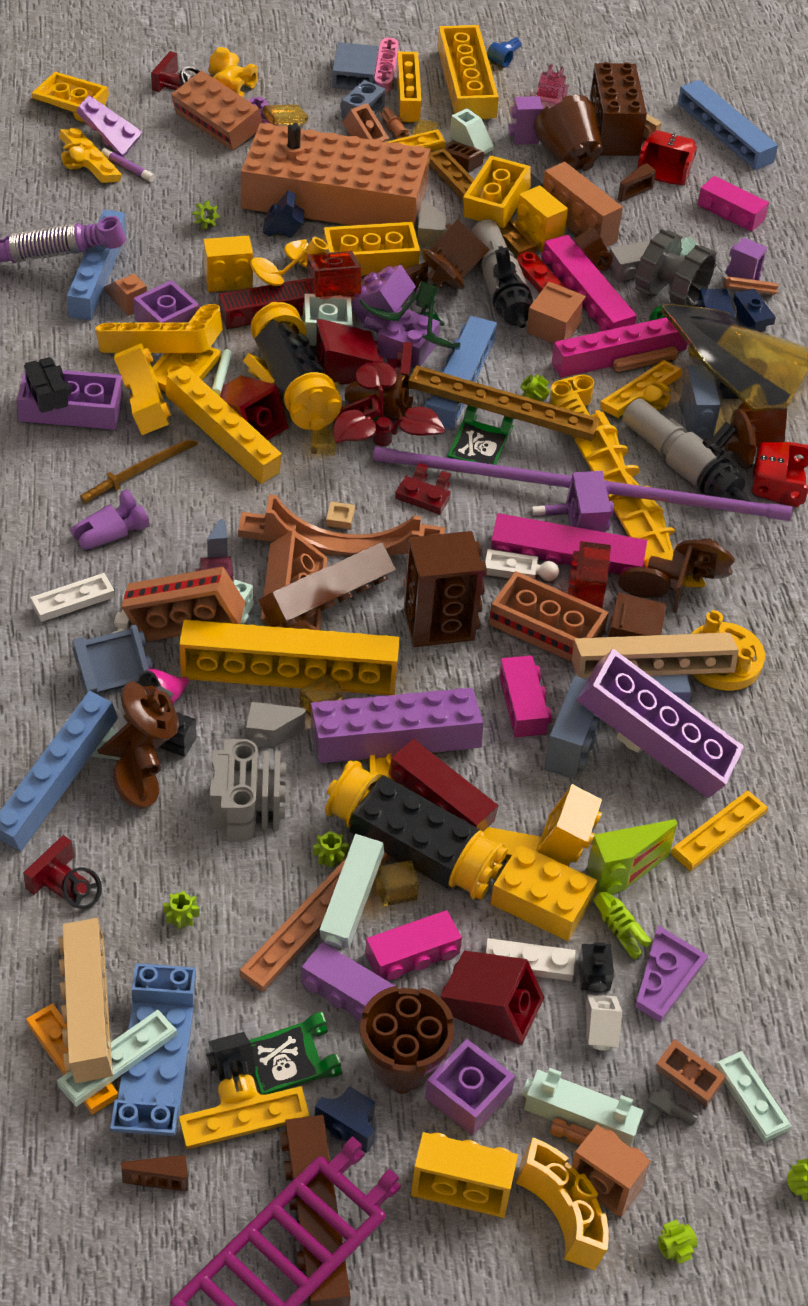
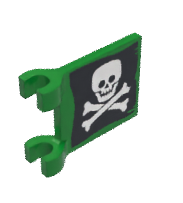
[447,405,514,465]
[249,1012,343,1095]

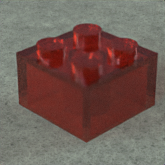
[307,251,361,299]
[567,541,611,609]

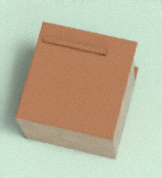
[527,282,586,344]

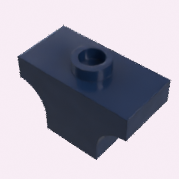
[263,190,304,238]
[733,289,776,336]
[314,1086,375,1153]

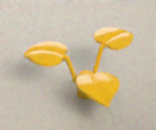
[249,237,341,296]

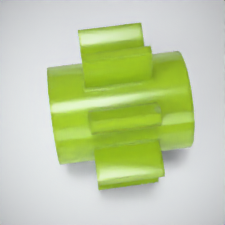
[191,201,220,229]
[520,374,550,402]
[313,831,349,868]
[163,891,200,929]
[787,1159,808,1200]
[657,1219,698,1264]

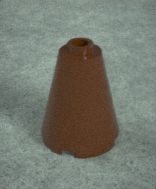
[345,373,413,420]

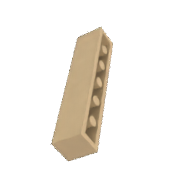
[572,633,739,679]
[58,918,113,1084]

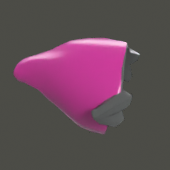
[137,668,189,705]

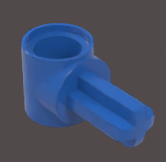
[487,37,522,67]

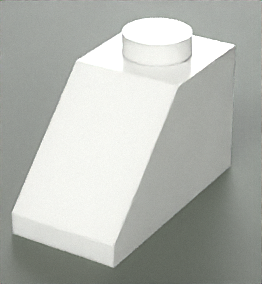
[586,994,622,1051]

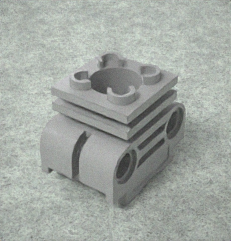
[210,739,286,841]

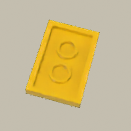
[152,347,221,392]

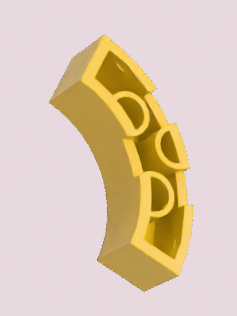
[114,343,172,435]
[516,1138,609,1271]

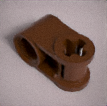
[574,226,613,270]

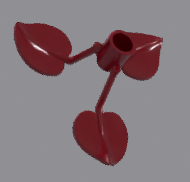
[334,361,445,446]

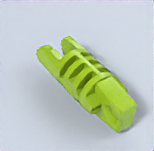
[593,892,652,960]

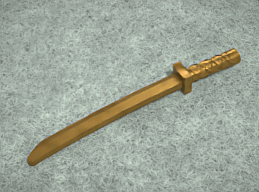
[80,440,198,504]

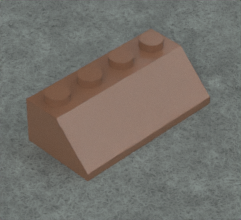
[261,530,327,630]

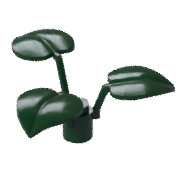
[360,281,461,350]

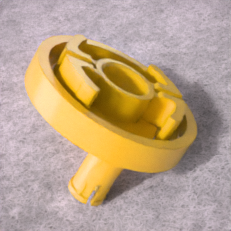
[691,610,765,691]

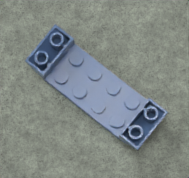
[110,963,196,1136]

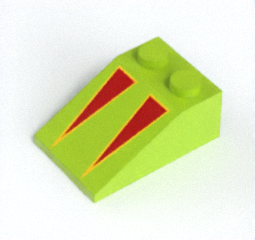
[587,819,677,895]

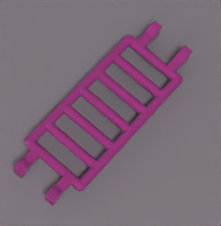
[170,1136,401,1306]

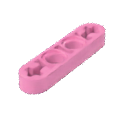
[374,38,399,92]

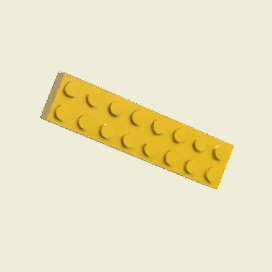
[180,620,399,695]

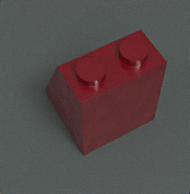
[316,319,384,385]
[220,375,289,440]
[440,950,545,1045]

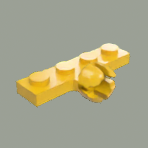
[59,128,122,183]
[600,360,682,418]
[179,1074,310,1150]

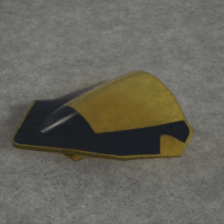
[661,304,808,412]

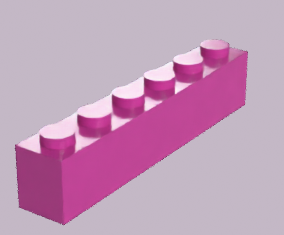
[542,235,637,331]
[551,316,689,378]
[491,513,648,575]

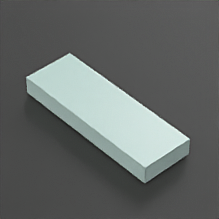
[714,1051,792,1143]

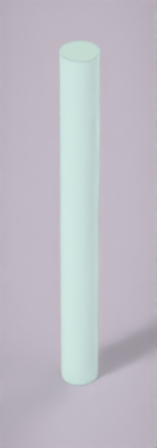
[212,349,232,396]

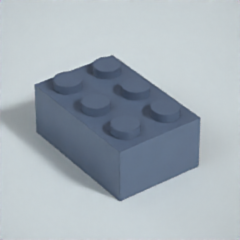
[544,676,603,779]

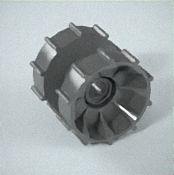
[634,228,717,307]

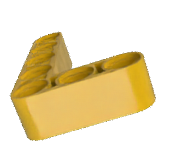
[95,304,223,353]

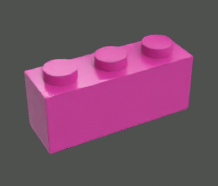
[697,176,769,232]
[499,655,552,738]
[365,910,462,980]

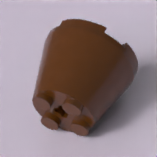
[534,95,603,170]
[360,986,454,1094]

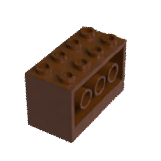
[589,62,647,156]
[403,531,487,647]

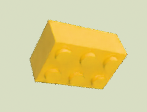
[463,155,531,228]
[491,844,597,942]
[411,1132,518,1218]

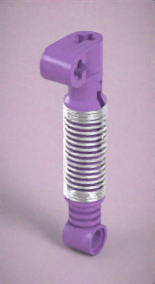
[0,216,127,263]

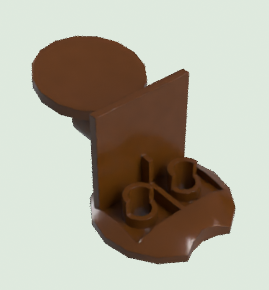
[422,219,490,290]
[724,385,788,469]
[618,538,735,613]
[97,681,179,809]

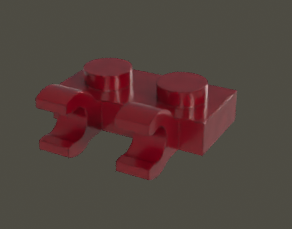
[395,463,451,515]

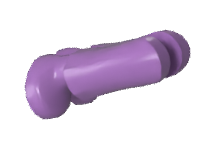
[70,489,150,550]

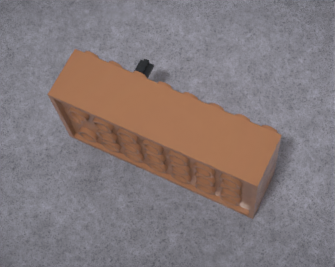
[241,123,430,230]

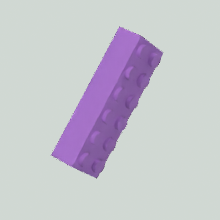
[576,649,744,798]
[311,688,483,763]

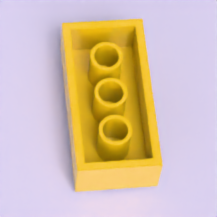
[323,222,420,277]

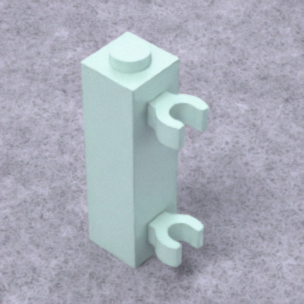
[320,834,384,949]
[522,1068,643,1147]

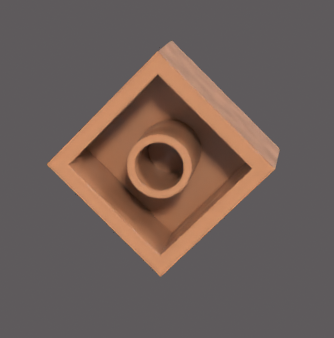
[572,1124,651,1218]

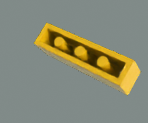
[396,51,421,123]

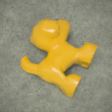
[208,47,258,98]

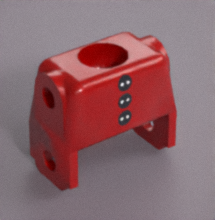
[637,130,697,185]
[751,442,808,507]

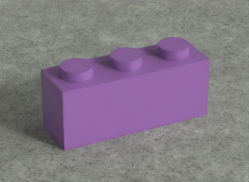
[301,942,395,1022]

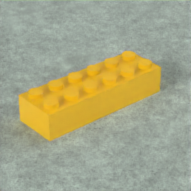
[437,25,499,120]

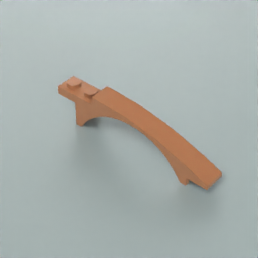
[238,494,445,556]

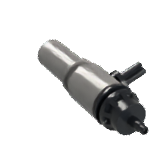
[472,219,533,328]
[622,398,751,502]

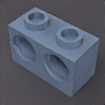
[340,80,385,119]

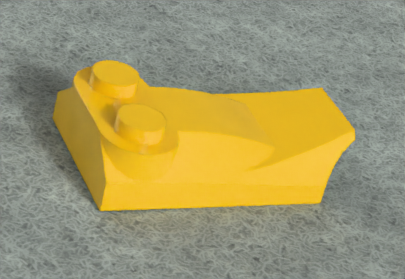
[30,72,109,122]

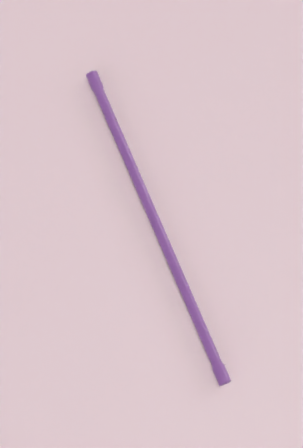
[373,446,792,521]

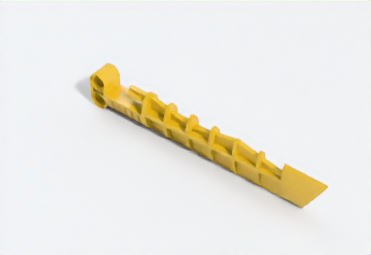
[549,375,706,587]

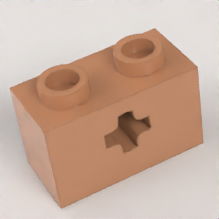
[656,1039,726,1107]

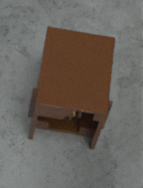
[607,593,666,637]

